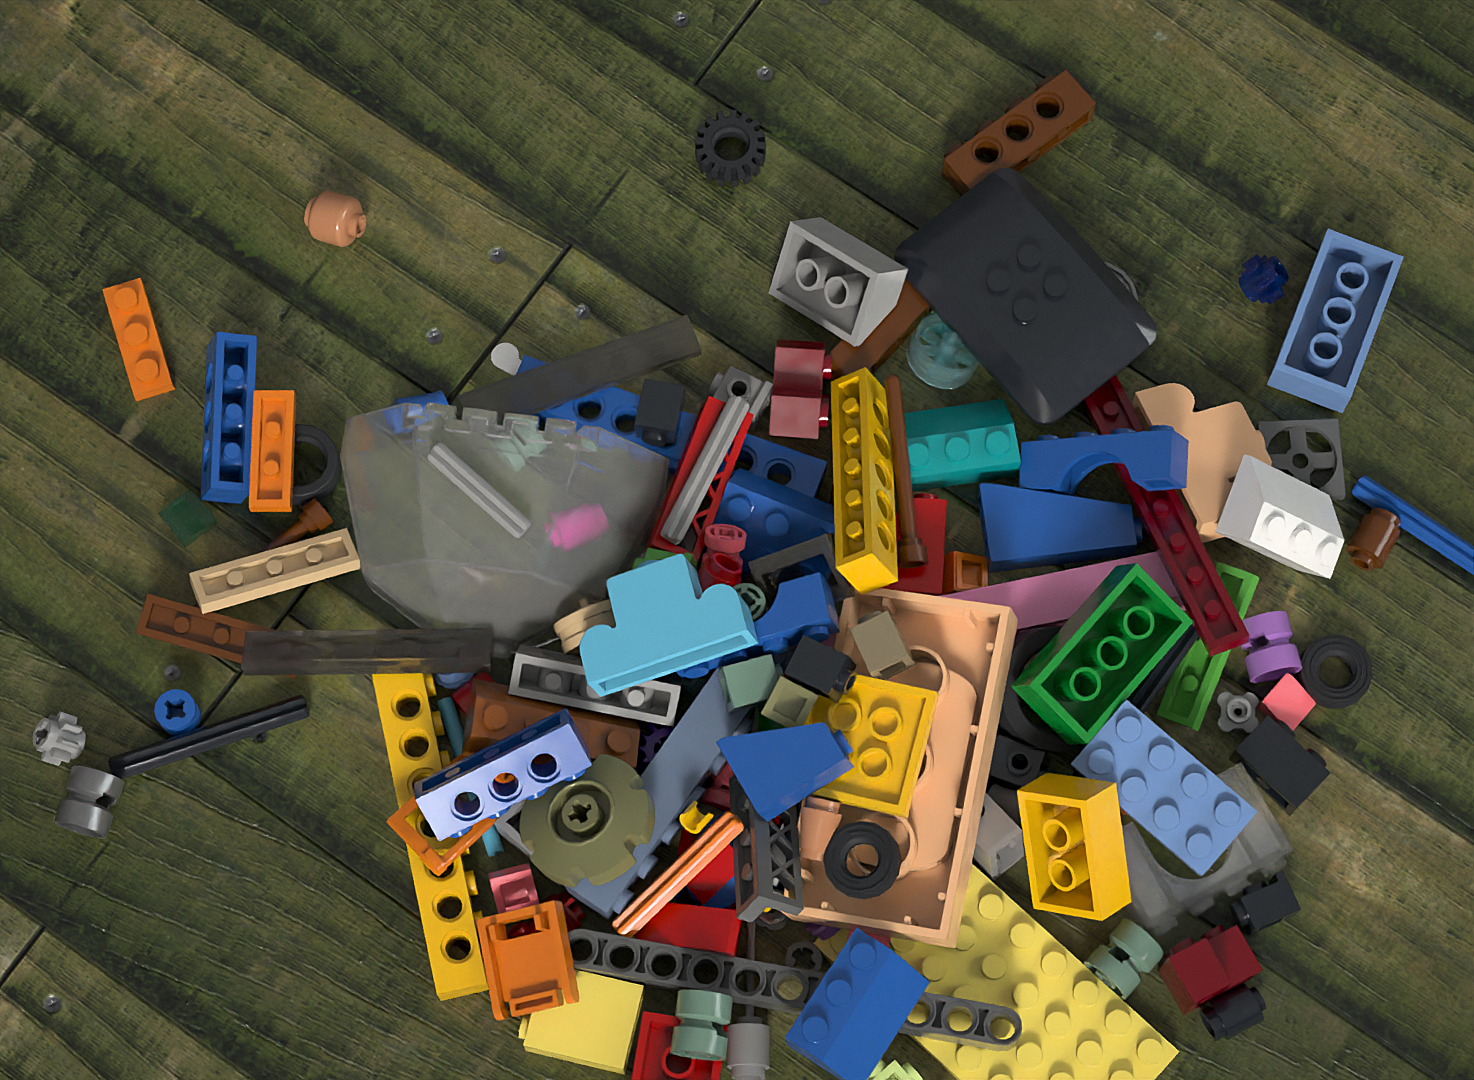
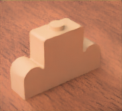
[1131,383,1272,543]

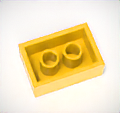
[1017,773,1132,921]

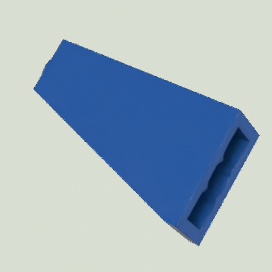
[977,483,1142,573]

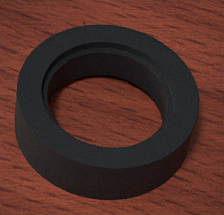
[998,626,1113,752]

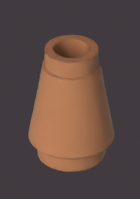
[799,797,843,862]

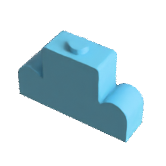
[580,554,759,697]

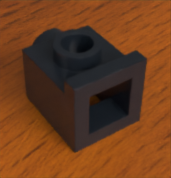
[1229,870,1301,935]

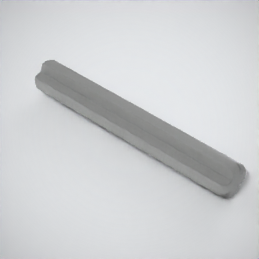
[661,395,750,544]

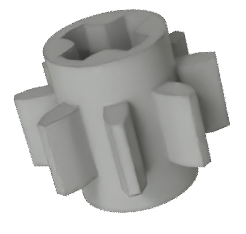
[33,711,86,766]

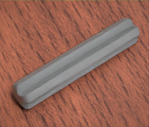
[427,442,531,539]

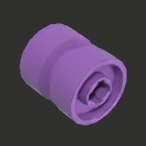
[1240,611,1303,683]

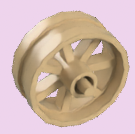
[553,598,616,656]

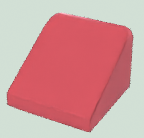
[1258,672,1316,731]

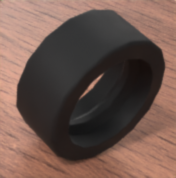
[292,424,342,505]

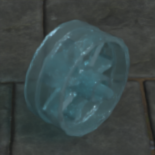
[906,313,980,389]

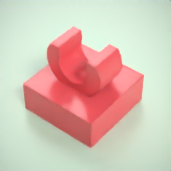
[488,863,540,914]

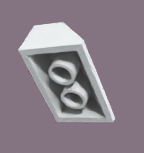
[1215,454,1344,579]

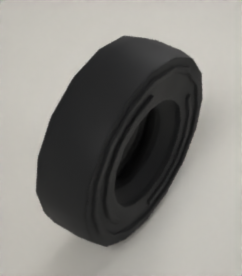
[1298,635,1373,709]
[823,821,902,899]

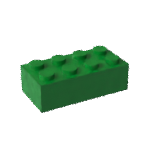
[1011,563,1193,744]

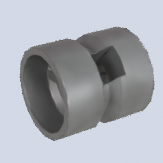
[54,766,125,839]

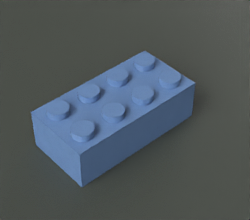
[1267,229,1404,413]
[1071,699,1258,876]

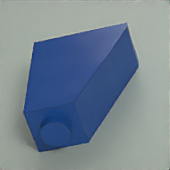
[716,722,854,822]

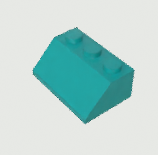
[893,399,1021,492]

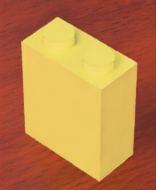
[518,969,645,1075]

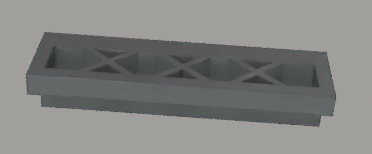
[729,774,804,923]

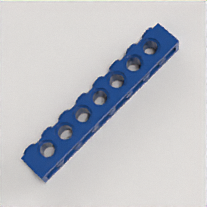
[506,355,827,499]

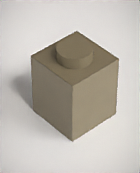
[850,610,916,680]

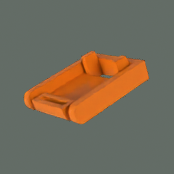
[476,900,580,1021]

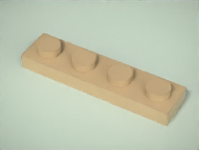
[189,528,360,614]

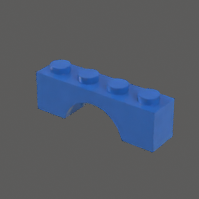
[1019,425,1189,496]
[676,572,840,678]

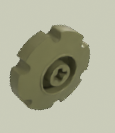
[520,754,655,888]

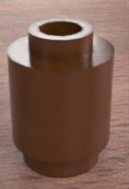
[1346,508,1401,571]

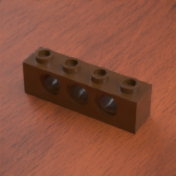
[942,70,1096,196]

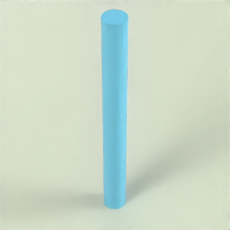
[437,697,504,857]

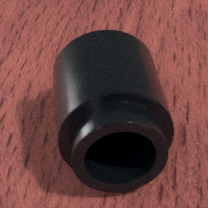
[1199,983,1267,1041]

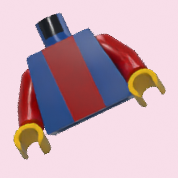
[675,800,783,912]

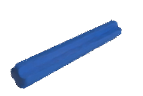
[1351,475,1474,575]

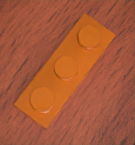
[102,278,175,401]
[249,390,296,512]

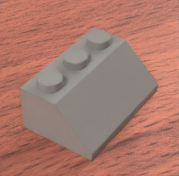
[768,217,908,346]

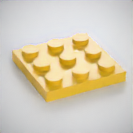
[803,674,939,818]

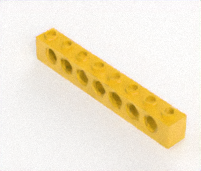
[371,661,489,1001]

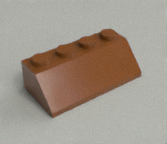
[461,678,640,770]

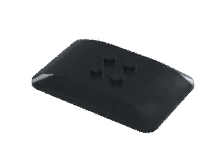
[894,168,1157,425]

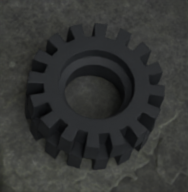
[695,110,766,187]

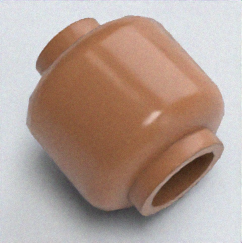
[304,191,366,247]

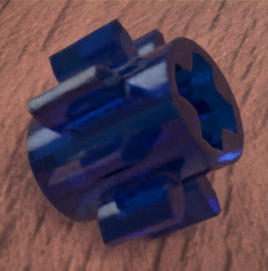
[1238,254,1289,304]

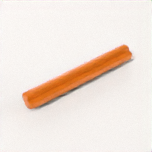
[612,811,745,938]

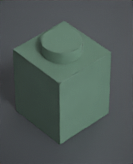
[717,654,784,714]

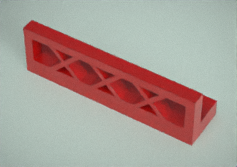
[644,396,754,563]

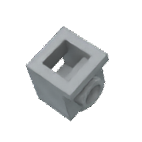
[708,366,773,431]

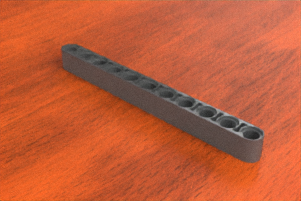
[568,929,1022,1051]

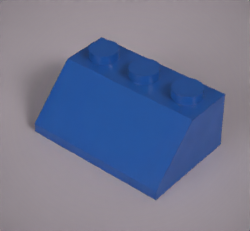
[785,927,930,1080]

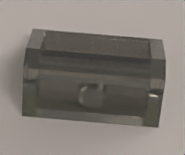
[748,533,855,610]

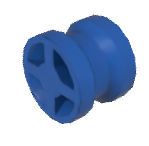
[154,689,201,736]

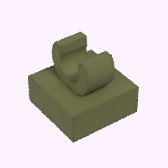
[761,674,819,728]

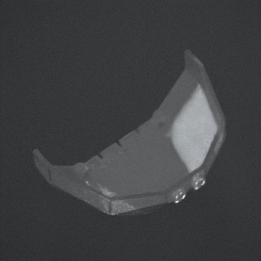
[340,402,671,658]

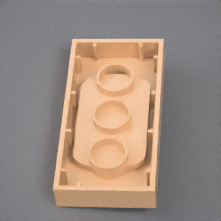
[781,583,1018,948]

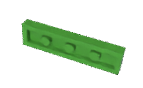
[1156,562,1260,731]

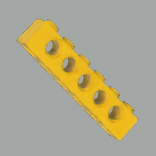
[831,367,898,595]

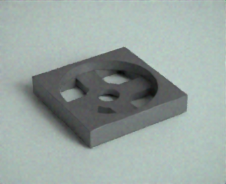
[1256,419,1346,500]

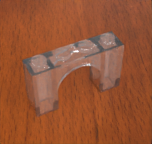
[1122,763,1293,937]

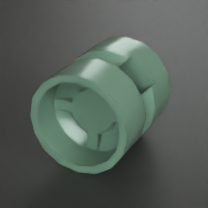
[1084,918,1165,999]
[670,990,733,1061]

